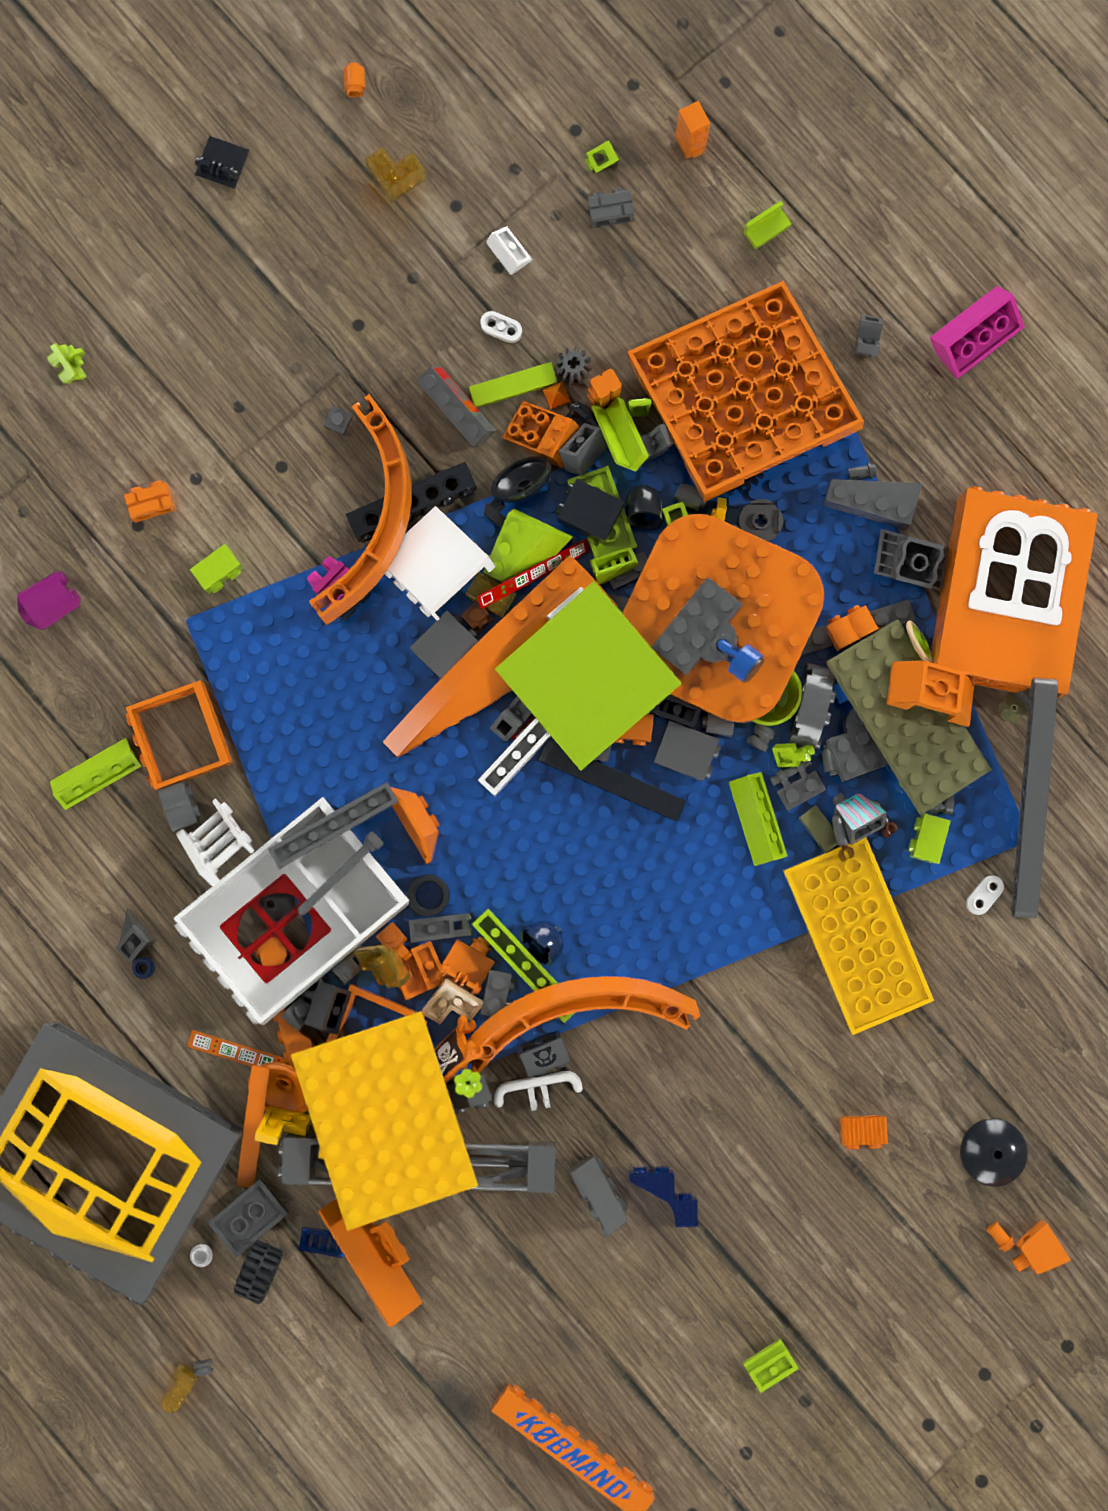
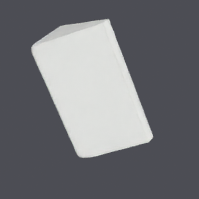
[486,226,532,275]

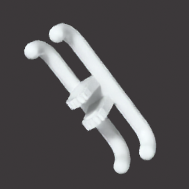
[494,1071,583,1111]

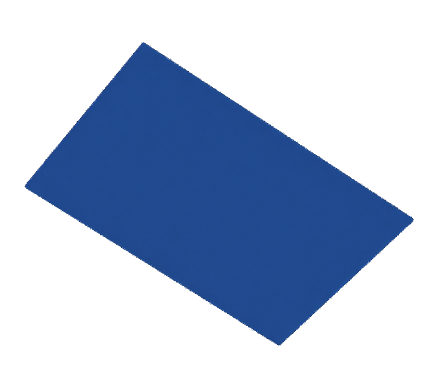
[186,432,1020,1078]

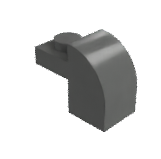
[854,314,883,357]
[640,424,674,463]
[490,696,532,742]

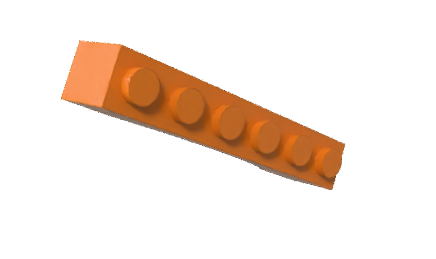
[255,933,315,1067]

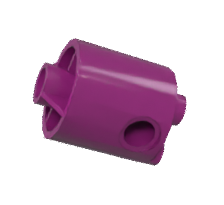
[17,570,82,631]

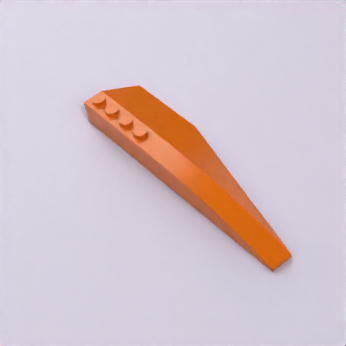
[383,555,618,758]

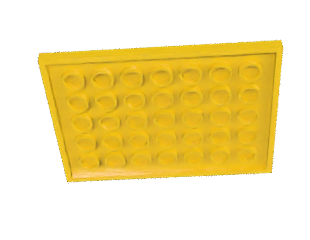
[291,1011,478,1231]

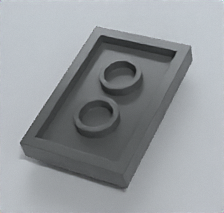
[208,1178,289,1258]

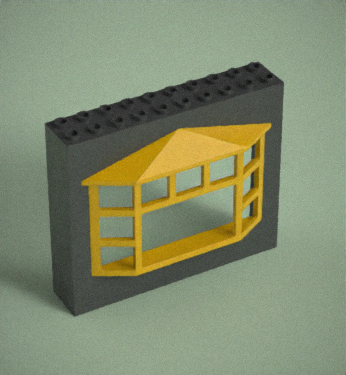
[0,1021,244,1305]

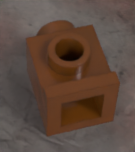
[461,601,493,635]

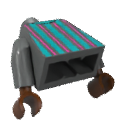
[832,793,897,861]

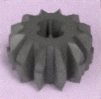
[555,347,592,385]

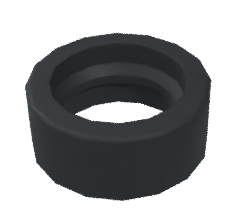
[407,874,450,917]

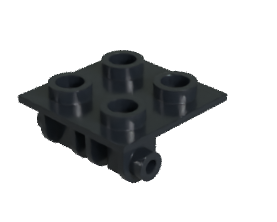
[195,136,250,189]

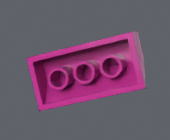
[930,286,1025,379]

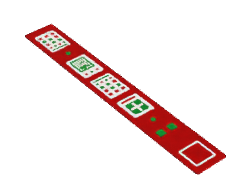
[477,538,590,609]

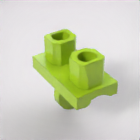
[47,343,87,384]

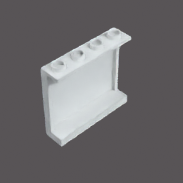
[385,506,496,621]

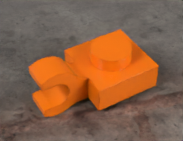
[376,922,413,961]

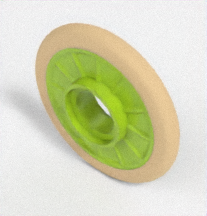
[906,621,932,663]

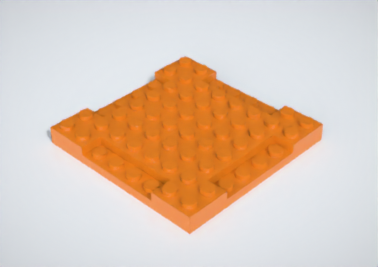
[627,281,864,502]

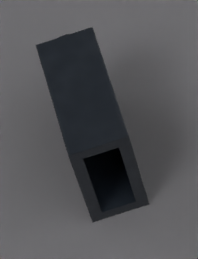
[555,479,624,545]

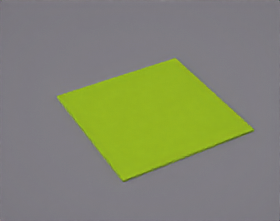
[495,581,682,770]

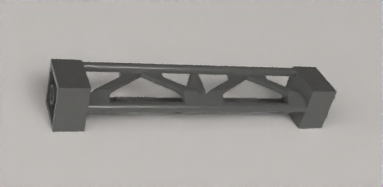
[278,1133,556,1193]

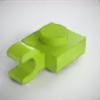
[772,743,815,767]

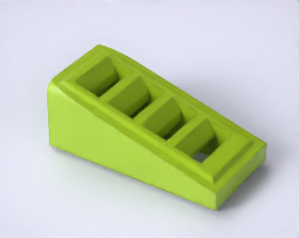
[627,398,651,417]
[590,547,638,585]

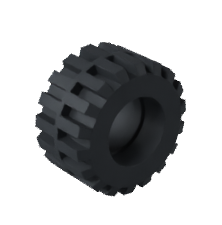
[234,1240,283,1304]

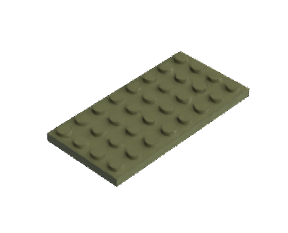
[826,619,992,815]

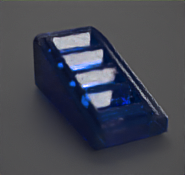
[299,1227,345,1258]

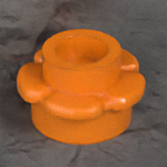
[470,936,491,956]

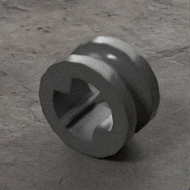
[192,1359,214,1376]

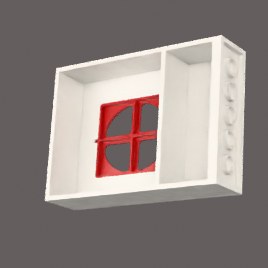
[173,797,409,1025]

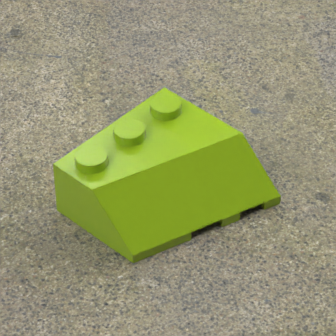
[483,508,573,586]

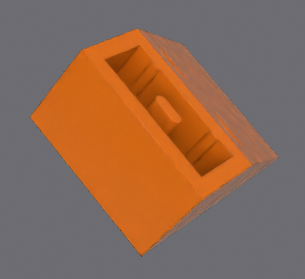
[502,401,580,469]

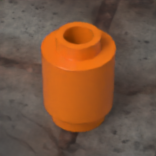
[343,62,366,98]

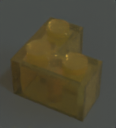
[365,147,427,203]

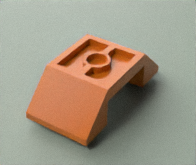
[887,661,974,727]

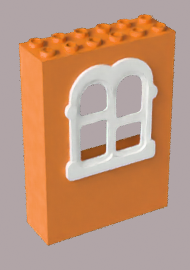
[931,486,1098,700]

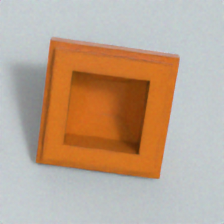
[543,381,571,409]

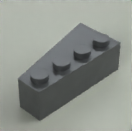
[822,479,923,530]

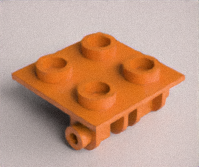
[434,939,495,996]

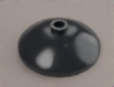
[491,456,552,502]
[960,1118,1028,1187]

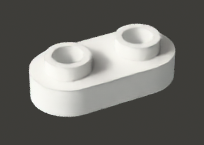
[481,311,522,343]
[966,876,1004,915]

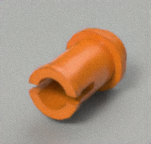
[986,1222,1015,1252]

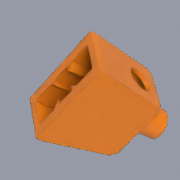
[1011,1220,1071,1274]

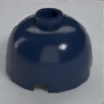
[520,921,564,966]

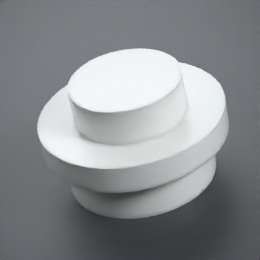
[190,1244,213,1267]

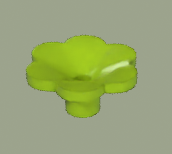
[454,1069,482,1098]

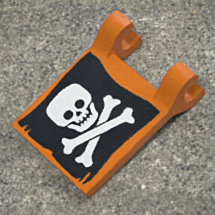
[434,1015,484,1084]

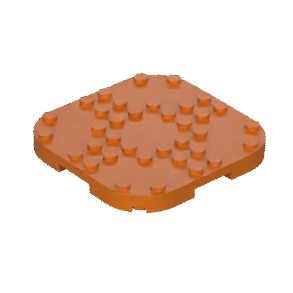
[622,514,824,723]

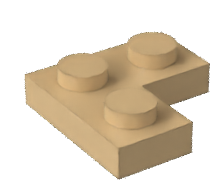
[422,978,483,1024]

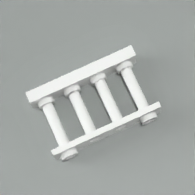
[176,799,254,887]

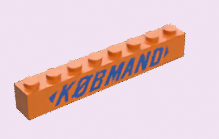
[491,1383,655,1511]

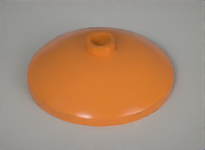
[248,1062,308,1113]

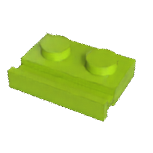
[742,1339,799,1393]

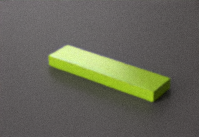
[469,362,558,408]

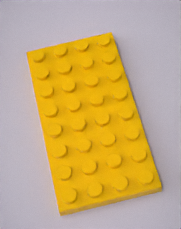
[783,837,934,1035]

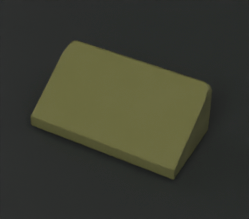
[798,805,837,853]

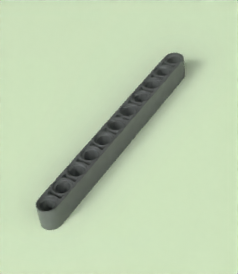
[1011,678,1058,918]

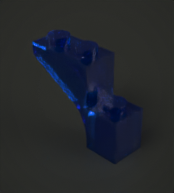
[628,1166,698,1227]

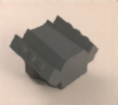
[874,529,949,591]

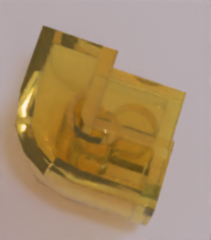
[354,944,411,988]

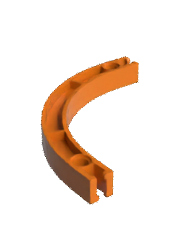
[309,394,412,625]
[463,976,701,1073]

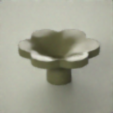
[998,696,1025,723]

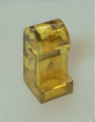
[161,1364,199,1413]

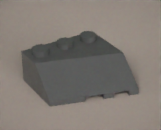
[570,1154,628,1238]

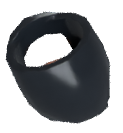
[625,485,663,530]

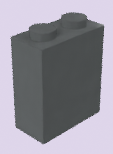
[410,611,479,679]
[653,721,721,782]

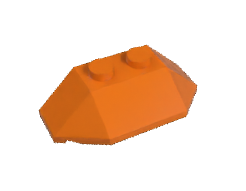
[391,787,440,864]

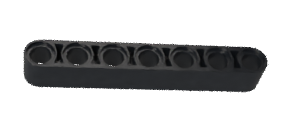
[538,740,686,822]

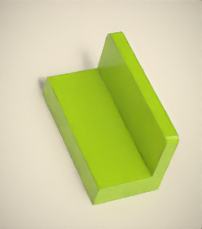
[743,201,792,250]

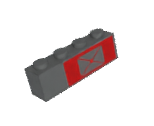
[417,366,497,446]

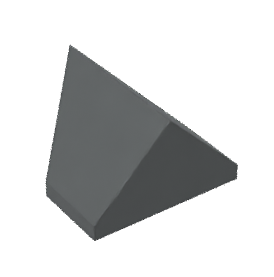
[116,908,156,963]

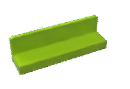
[591,397,649,472]
[50,738,142,810]
[729,772,787,866]

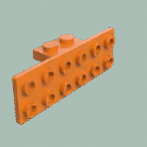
[318,1198,422,1327]

